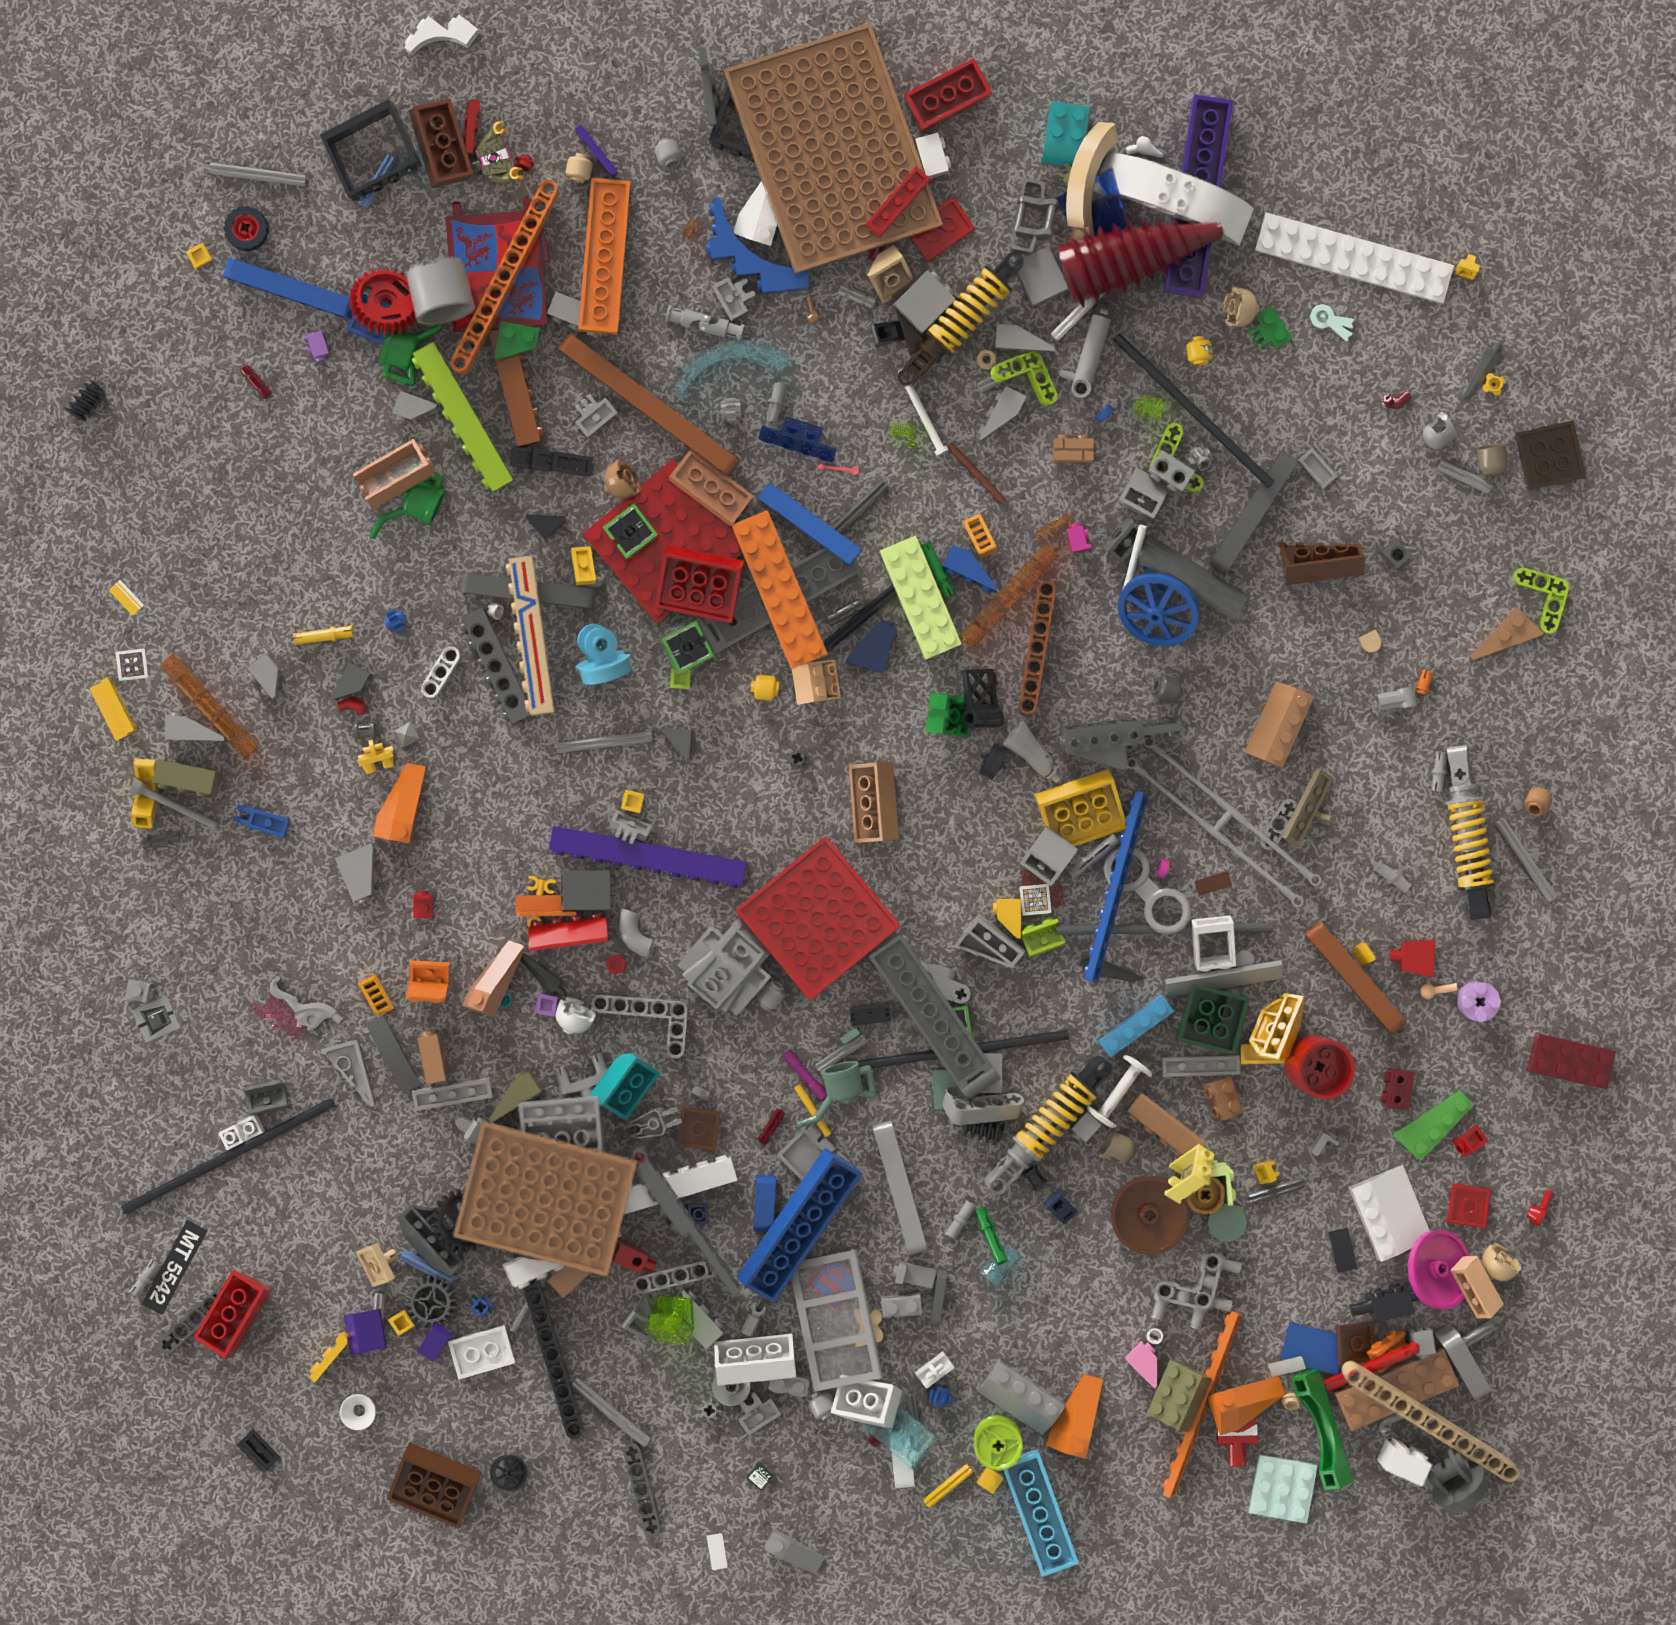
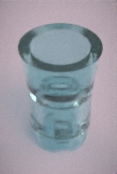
[978,1245,1022,1289]

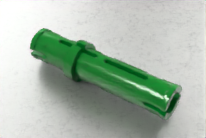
[920,541,956,599]
[974,1207,1008,1265]

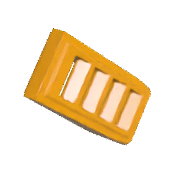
[963,513,998,559]
[358,974,395,1016]

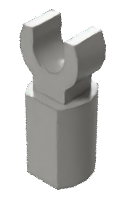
[741,1301,766,1337]

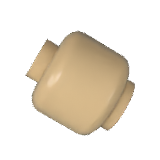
[565,153,593,184]

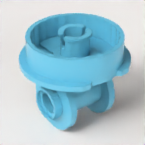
[575,624,632,685]

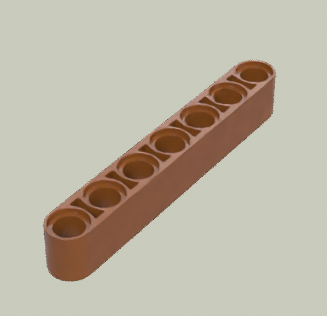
[1018,581,1056,715]
[1304,921,1407,1036]

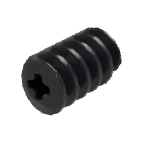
[64,378,107,422]
[962,1121,1005,1145]

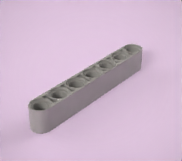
[873,1120,928,1256]

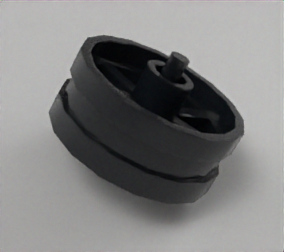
[979,743,1008,780]
[490,1455,528,1491]

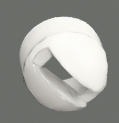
[486,603,504,620]
[1146,1328,1163,1344]

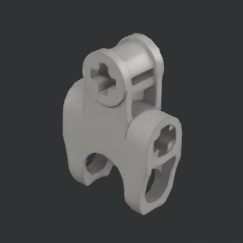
[921,962,971,1004]

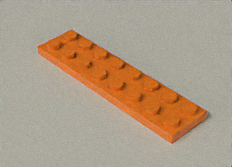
[578,178,630,335]
[731,510,828,670]

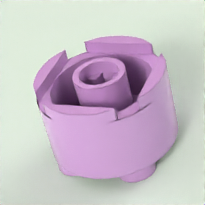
[1457,982,1501,1022]

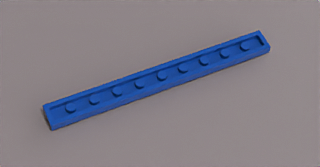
[1084,791,1149,984]

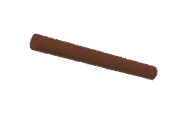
[947,442,1006,504]

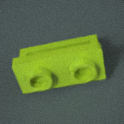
[1021,918,1066,958]

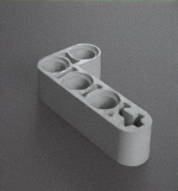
[942,1085,1024,1125]
[1433,1323,1492,1401]

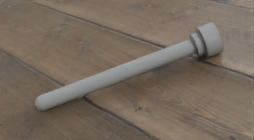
[128,778,218,829]

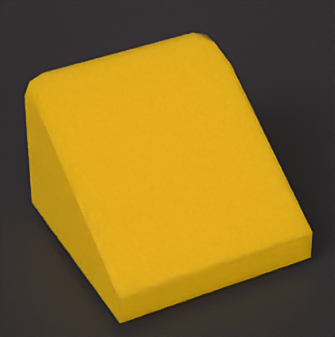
[1351,942,1376,966]
[388,1309,415,1337]

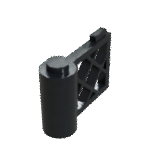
[961,669,1004,728]

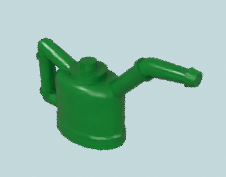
[379,323,445,387]
[369,465,445,539]

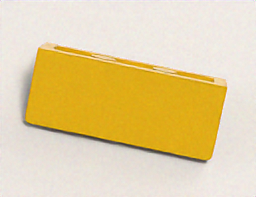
[90,677,137,740]

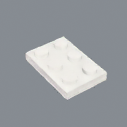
[448,1325,516,1379]

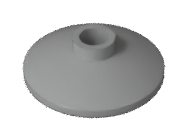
[712,1376,751,1406]

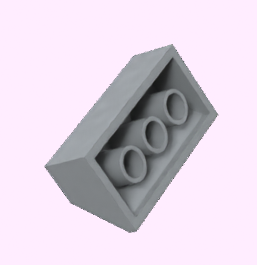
[977,1359,1065,1435]

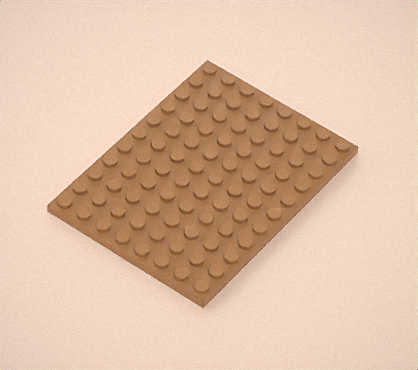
[723,23,943,274]

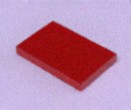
[910,196,976,263]

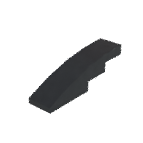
[509,446,593,477]

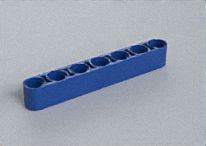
[223,258,352,320]

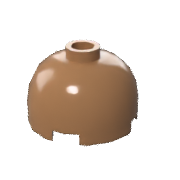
[604,459,641,499]

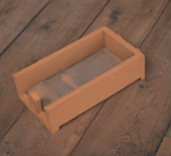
[353,439,435,511]

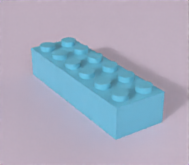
[1004,1448,1079,1577]

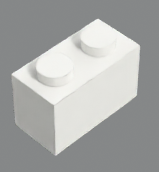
[915,133,951,179]

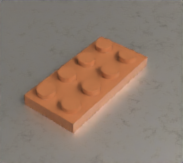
[668,449,753,527]

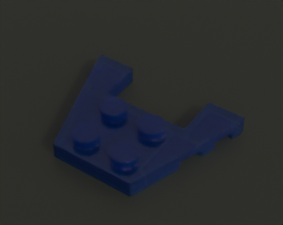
[1054,168,1127,236]

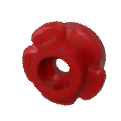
[515,154,534,172]

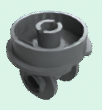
[1427,1448,1488,1513]

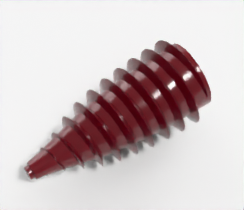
[1058,218,1224,308]

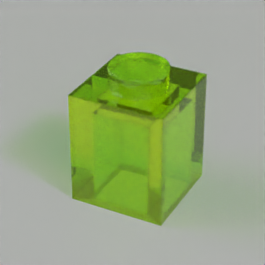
[1134,395,1165,420]

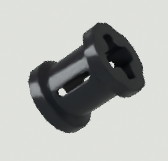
[1022,1165,1048,1191]

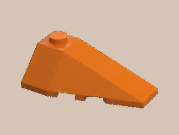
[1207,1376,1285,1435]

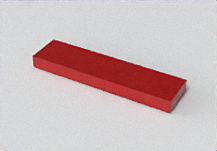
[865,167,931,238]

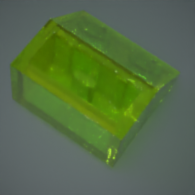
[645,1295,694,1345]

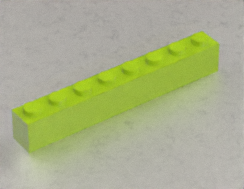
[412,342,513,492]

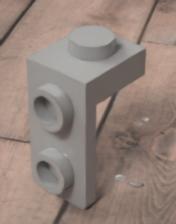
[892,1261,937,1289]

